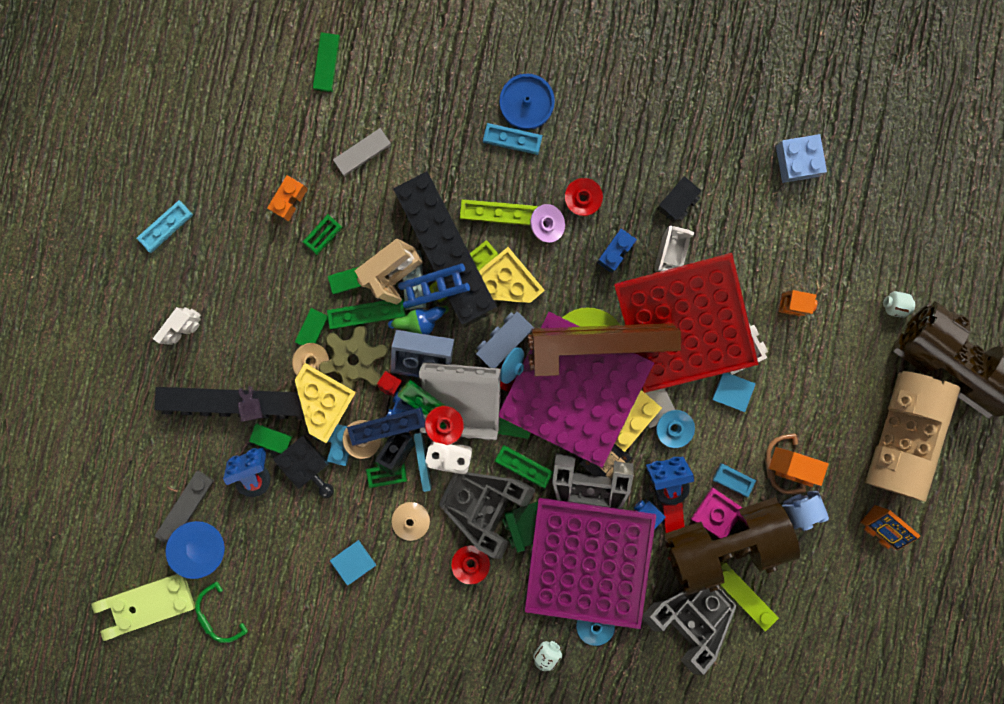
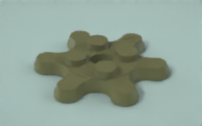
[318,325,388,390]

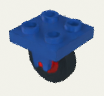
[223,447,271,497]
[646,456,694,505]

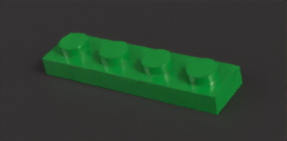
[327,298,406,330]

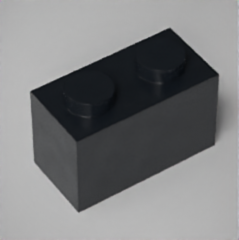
[656,176,701,223]
[375,432,415,477]

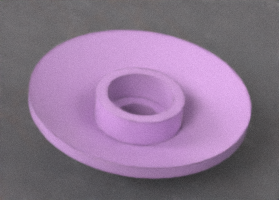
[530,204,565,243]

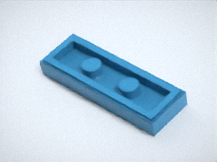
[483,123,542,155]

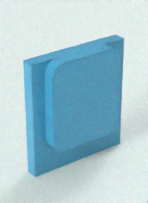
[712,373,755,412]
[330,540,376,586]

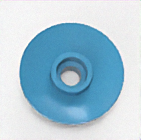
[500,347,524,384]
[656,410,695,448]
[576,620,615,646]

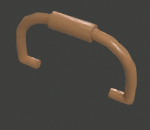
[765,433,806,495]

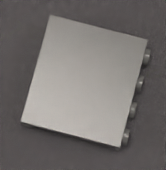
[419,362,501,440]

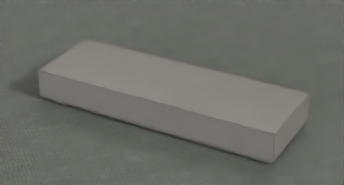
[333,128,391,176]

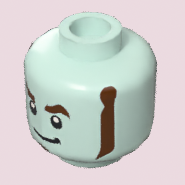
[883,291,915,318]
[533,641,562,671]

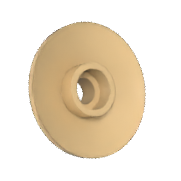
[292,343,329,375]
[342,420,381,459]
[392,502,430,541]

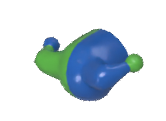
[388,306,449,335]

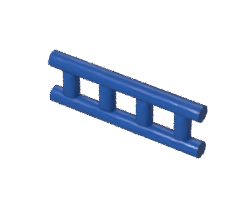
[398,264,470,309]

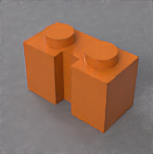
[267,175,308,221]
[778,290,817,316]

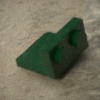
[503,501,538,553]

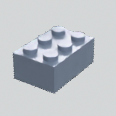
[476,312,534,368]
[391,330,454,377]

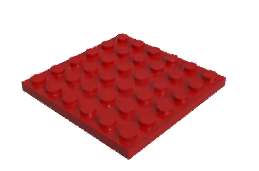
[614,253,759,393]

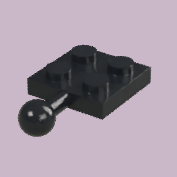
[274,435,334,499]

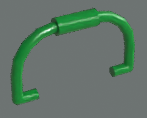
[195,582,248,643]

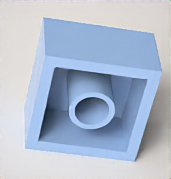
[776,134,827,183]

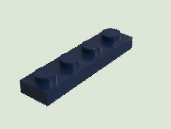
[347,407,425,446]

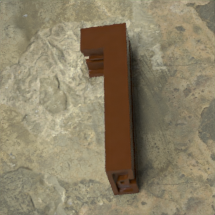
[528,323,681,376]

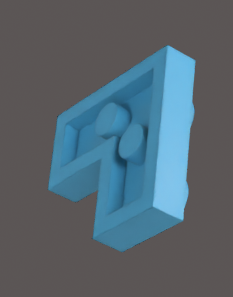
[313,424,349,466]

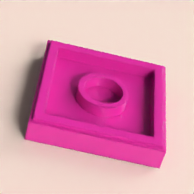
[691,487,742,539]

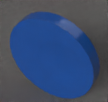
[500,74,555,130]
[166,521,225,579]

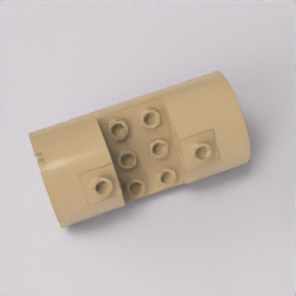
[865,371,960,502]

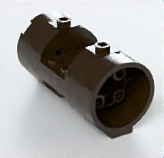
[893,301,1004,418]
[663,497,800,596]

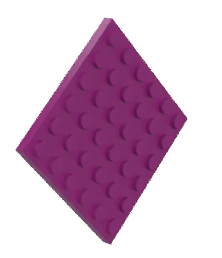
[499,312,654,468]
[525,498,656,629]

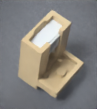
[355,239,423,305]

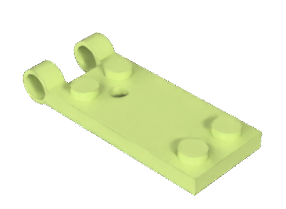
[91,574,195,641]

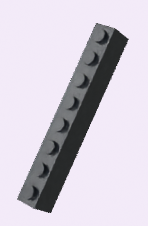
[154,387,305,420]

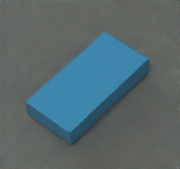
[712,463,756,498]

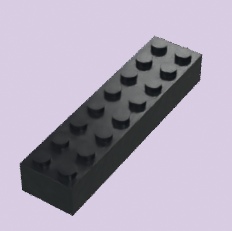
[393,171,498,328]

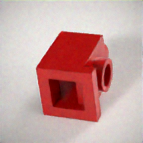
[377,371,404,397]

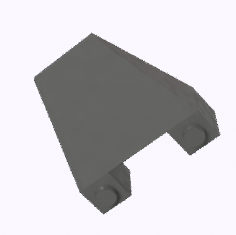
[553,453,633,509]
[439,472,536,559]
[642,585,737,675]

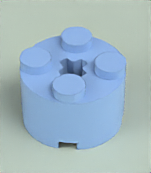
[782,491,829,531]

